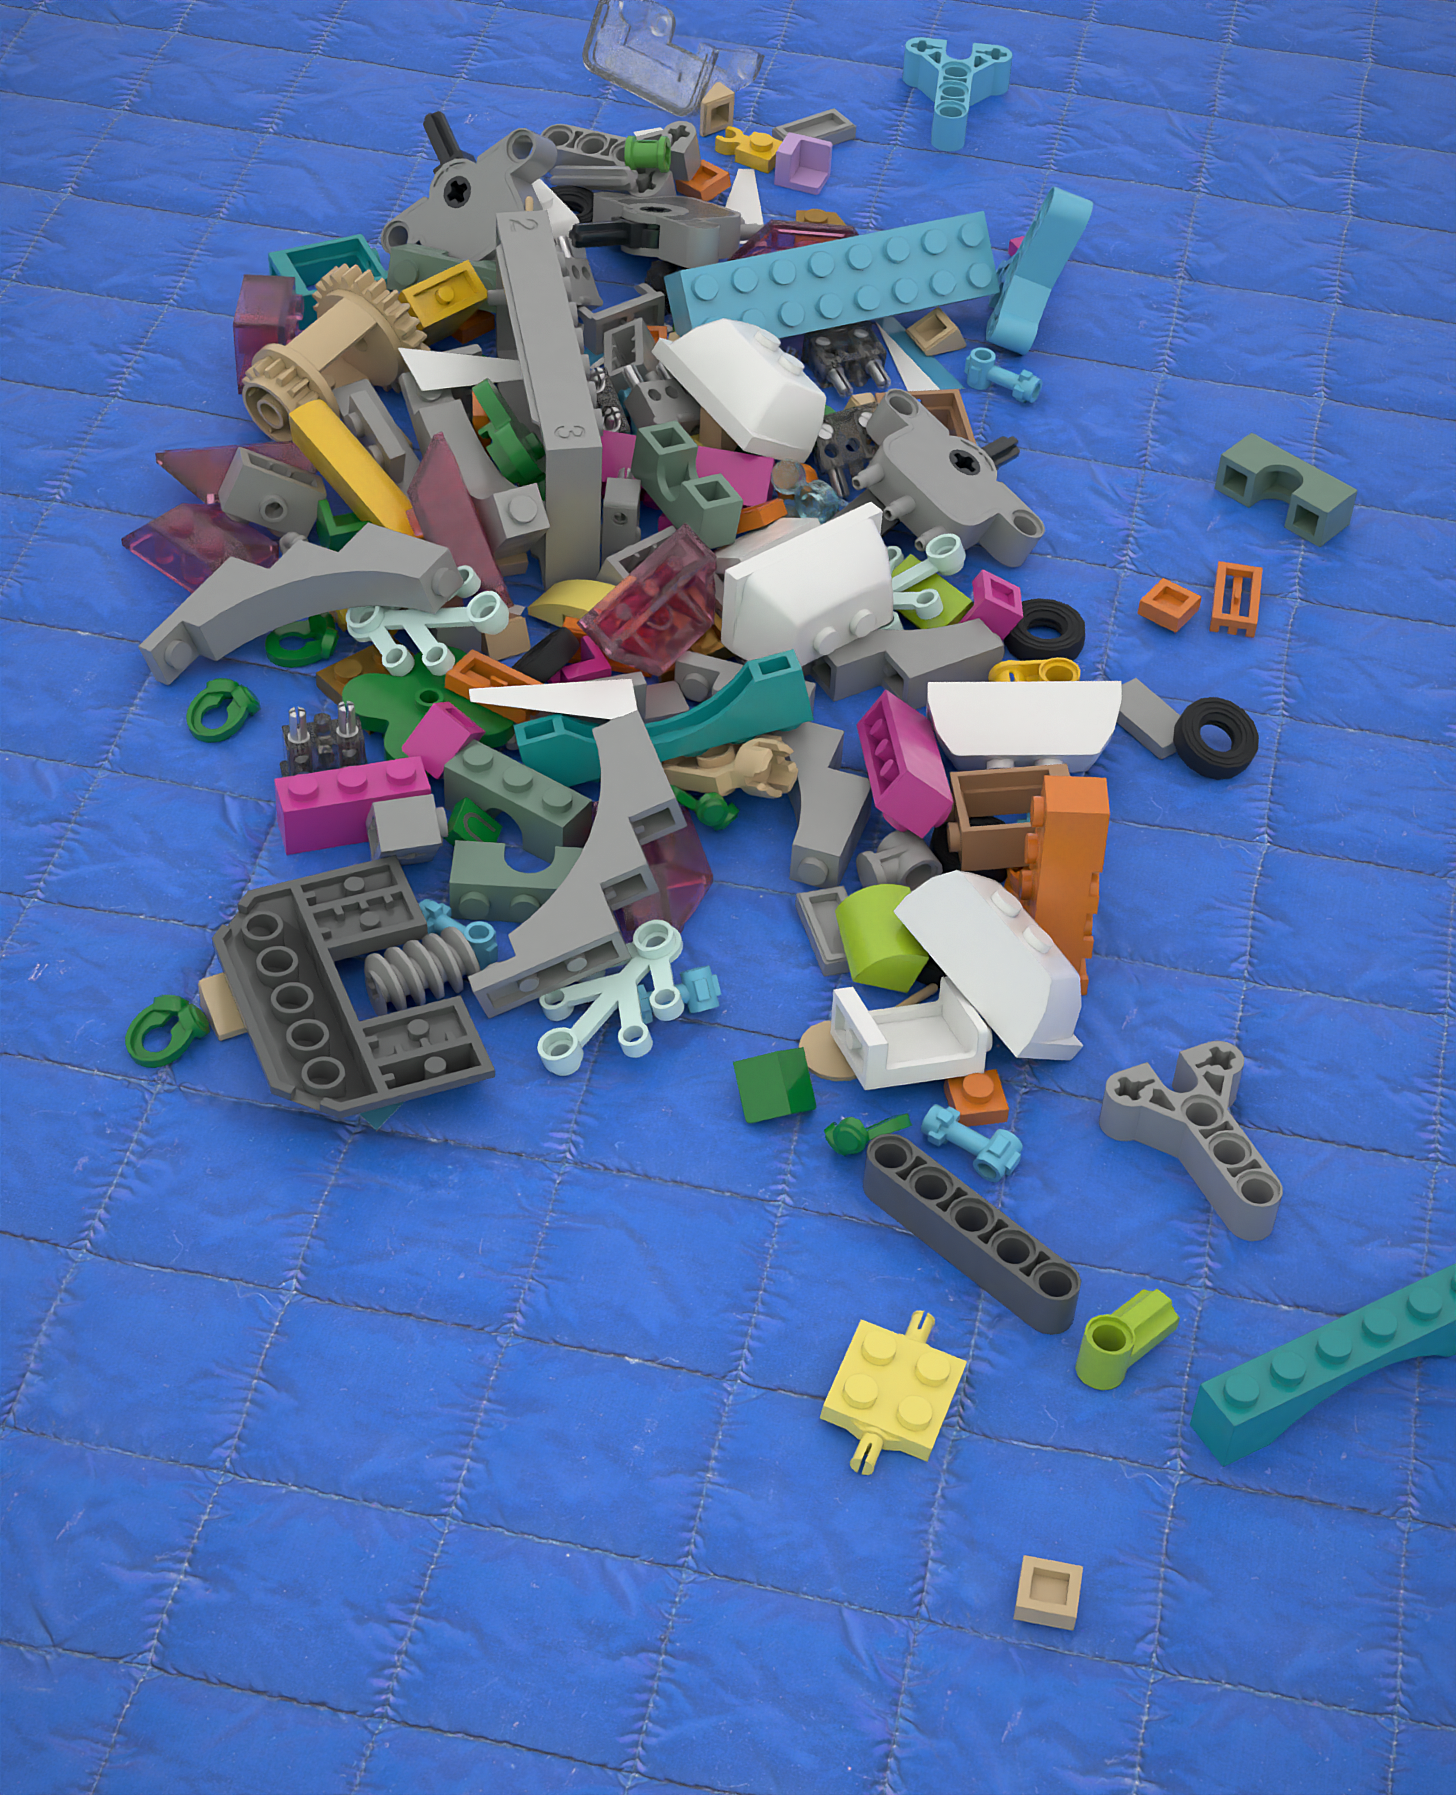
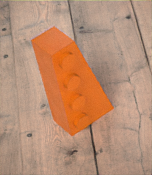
[1019,775,1110,995]

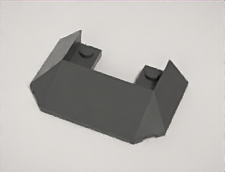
[212,855,495,1119]

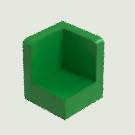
[316,499,372,552]
[733,1047,816,1123]

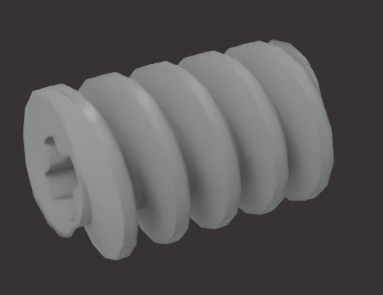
[364,926,481,1016]

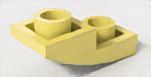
[527,579,626,627]

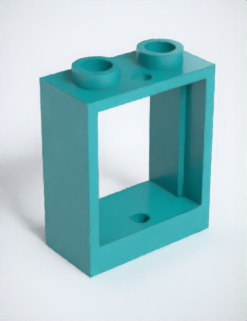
[268,234,393,332]

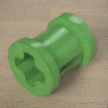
[624,136,671,173]

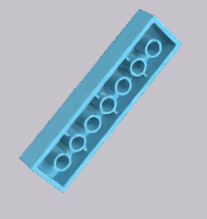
[664,211,1000,340]

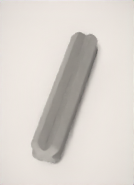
[550,165,638,190]

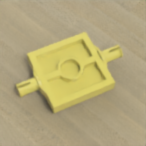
[820,1311,967,1475]

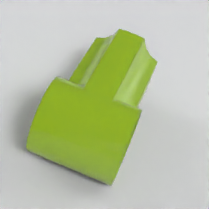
[1075,1289,1180,1390]

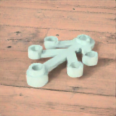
[878,534,966,630]
[346,565,509,677]
[537,920,684,1076]

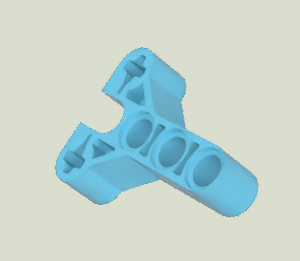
[902,37,1013,151]
[986,186,1093,356]

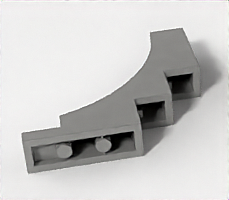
[398,371,550,563]
[138,522,464,685]
[695,570,1005,710]
[675,649,873,889]
[468,710,687,1019]

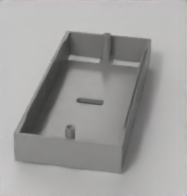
[487,210,603,592]

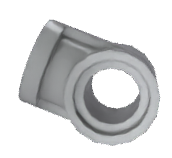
[856,829,943,892]

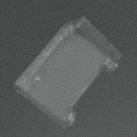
[582,0,765,117]

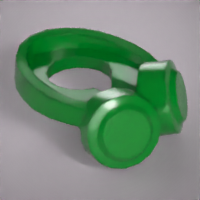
[265,612,339,668]
[186,678,261,743]
[670,784,740,831]
[125,995,210,1068]
[824,1113,912,1157]

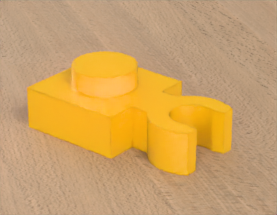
[715,126,783,174]

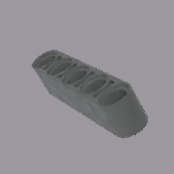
[863,1134,1081,1335]

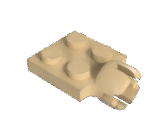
[661,734,798,799]

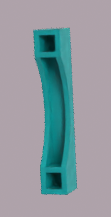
[513,649,814,788]
[1190,1263,1456,1467]

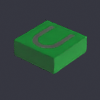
[443,797,503,847]

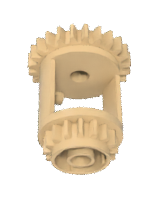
[242,264,431,445]

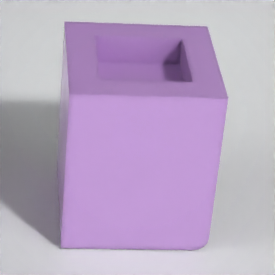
[774,132,833,195]

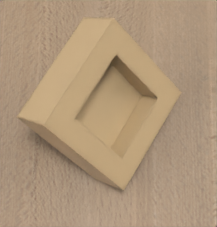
[1013,1555,1083,1631]

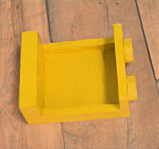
[398,260,488,346]

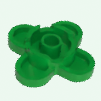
[472,378,546,501]
[342,646,517,777]

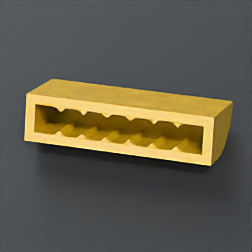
[288,399,441,545]

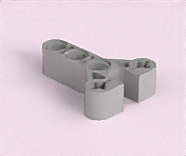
[541,121,702,198]
[1099,1041,1283,1241]

